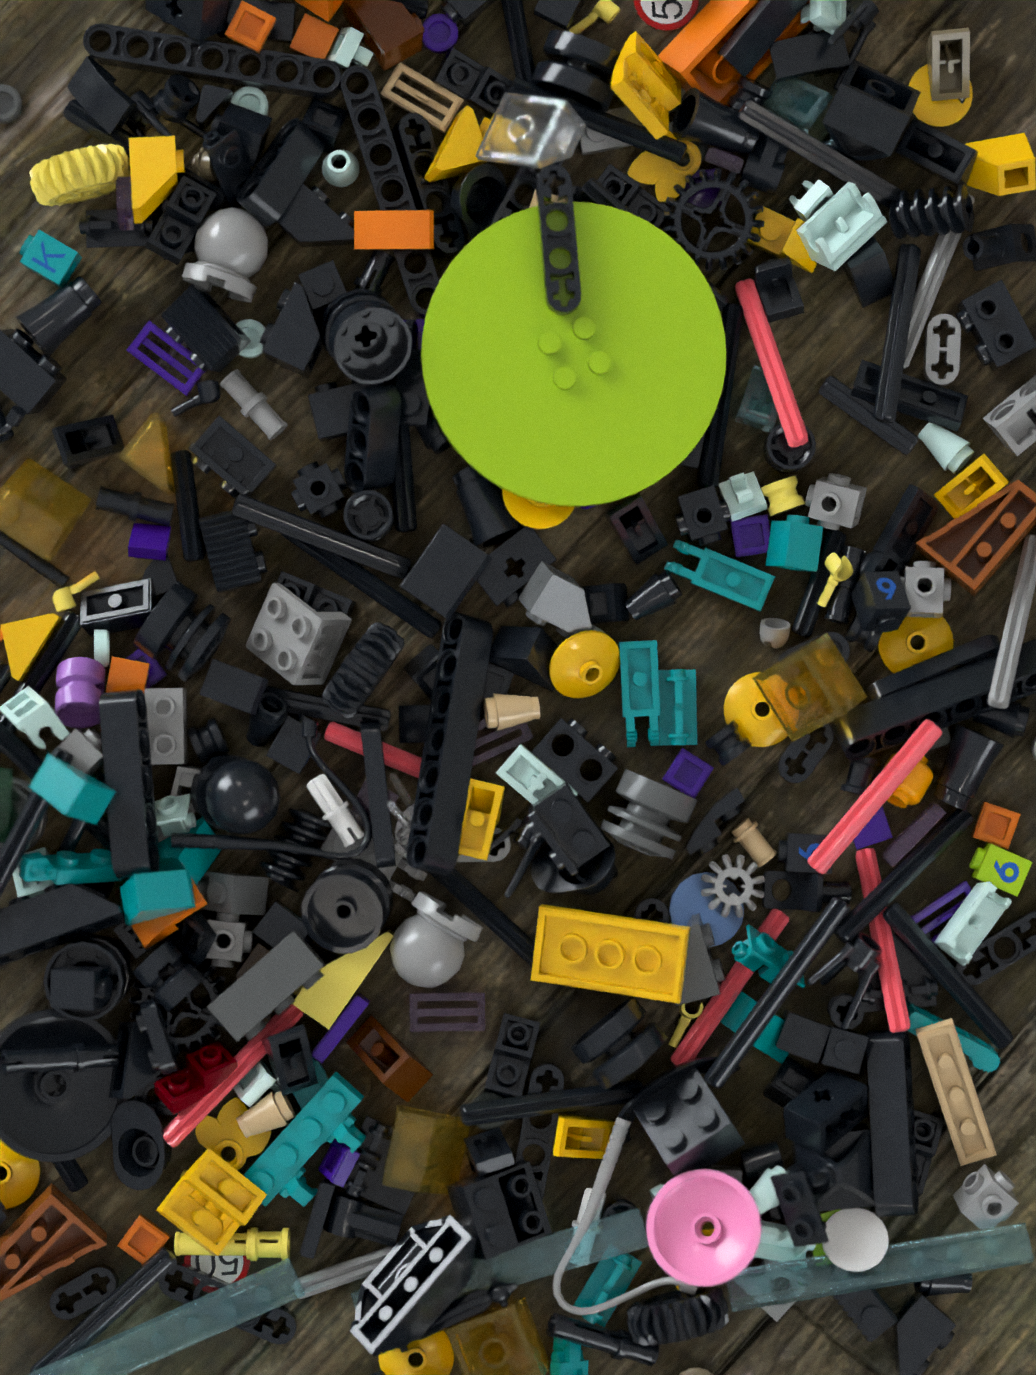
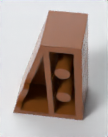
[916,479,1036,597]
[0,1183,107,1302]

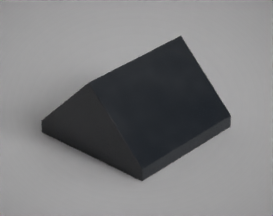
[399,524,492,620]

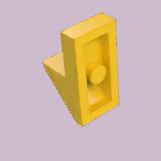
[746,206,817,273]
[458,778,505,861]

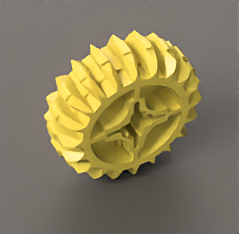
[29,144,131,206]

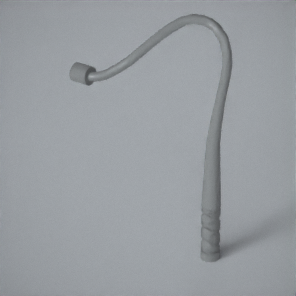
[553,1117,698,1315]

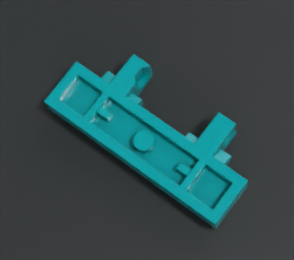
[243,1072,366,1207]

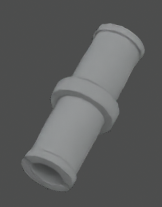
[220,369,288,441]

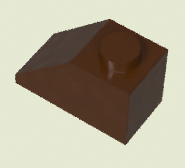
[343,0,425,71]
[346,1015,433,1102]

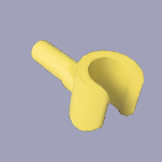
[569,0,620,34]
[817,553,853,607]
[52,571,100,612]
[669,1002,703,1048]

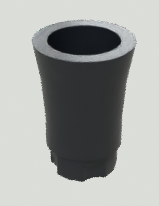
[672,88,760,155]
[15,276,102,357]
[452,466,524,549]
[933,723,1005,810]

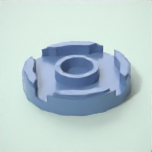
[669,872,745,947]

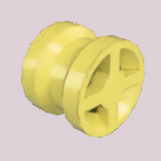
[761,475,805,516]

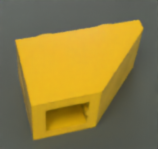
[965,133,1036,196]

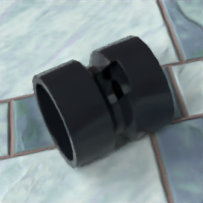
[763,423,816,474]
[344,490,394,542]
[132,939,205,1012]

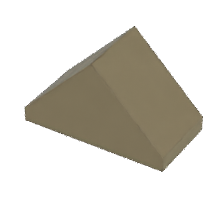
[925,28,970,101]

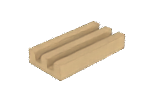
[380,62,464,134]

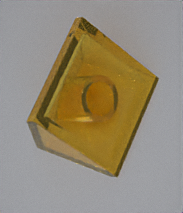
[118,413,175,495]

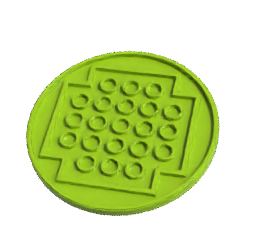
[421,202,726,507]

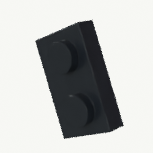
[188,416,277,499]

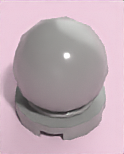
[182,207,268,303]
[390,891,483,988]

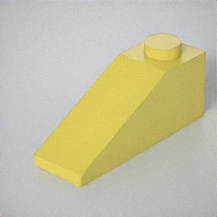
[292,930,394,1029]

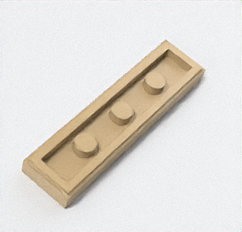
[916,1018,997,1166]

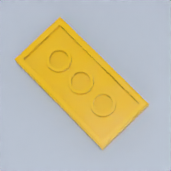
[531,904,690,1004]

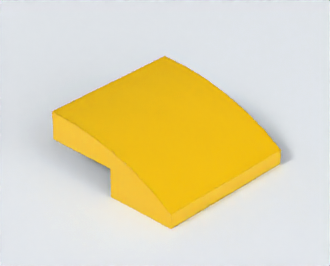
[611,31,681,140]
[156,1149,267,1256]

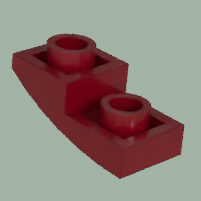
[154,1041,238,1115]

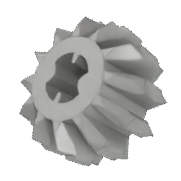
[701,854,765,918]

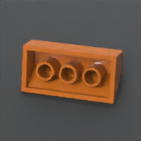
[658,0,810,106]

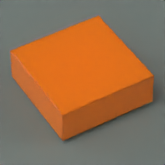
[225,0,276,53]
[289,13,340,59]
[971,801,1020,849]
[117,1214,171,1265]

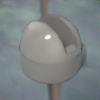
[759,618,791,649]

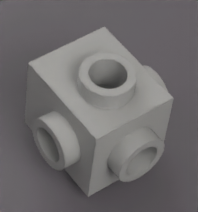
[805,473,867,530]
[900,561,951,618]
[198,912,253,967]
[953,1164,1019,1235]

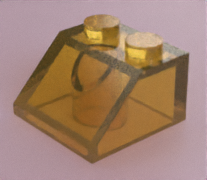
[0,457,92,562]
[753,633,867,742]
[381,1104,470,1194]
[446,1296,550,1375]

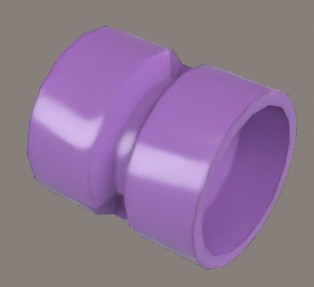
[55,657,105,728]

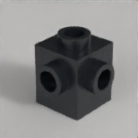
[291,461,348,519]
[674,485,732,546]

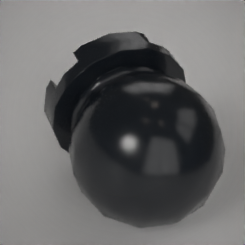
[190,754,281,835]

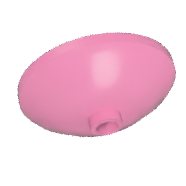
[646,1169,762,1286]

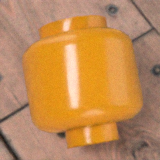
[882,752,933,808]

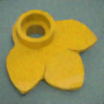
[627,130,701,202]
[195,1097,272,1171]

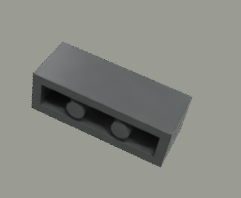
[207,929,326,1041]

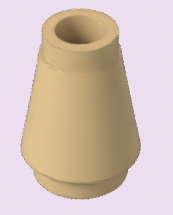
[484,693,540,731]
[236,1091,296,1138]

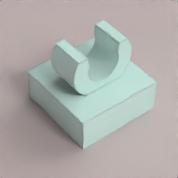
[800,0,846,35]
[327,27,373,69]
[789,179,834,222]
[718,471,767,522]
[233,1060,280,1107]

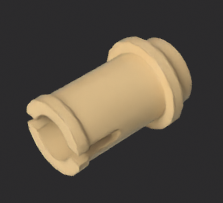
[731,818,777,868]

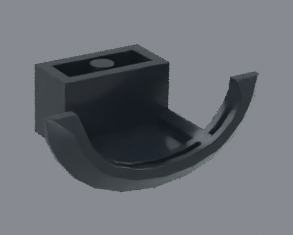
[611,1057,745,1177]

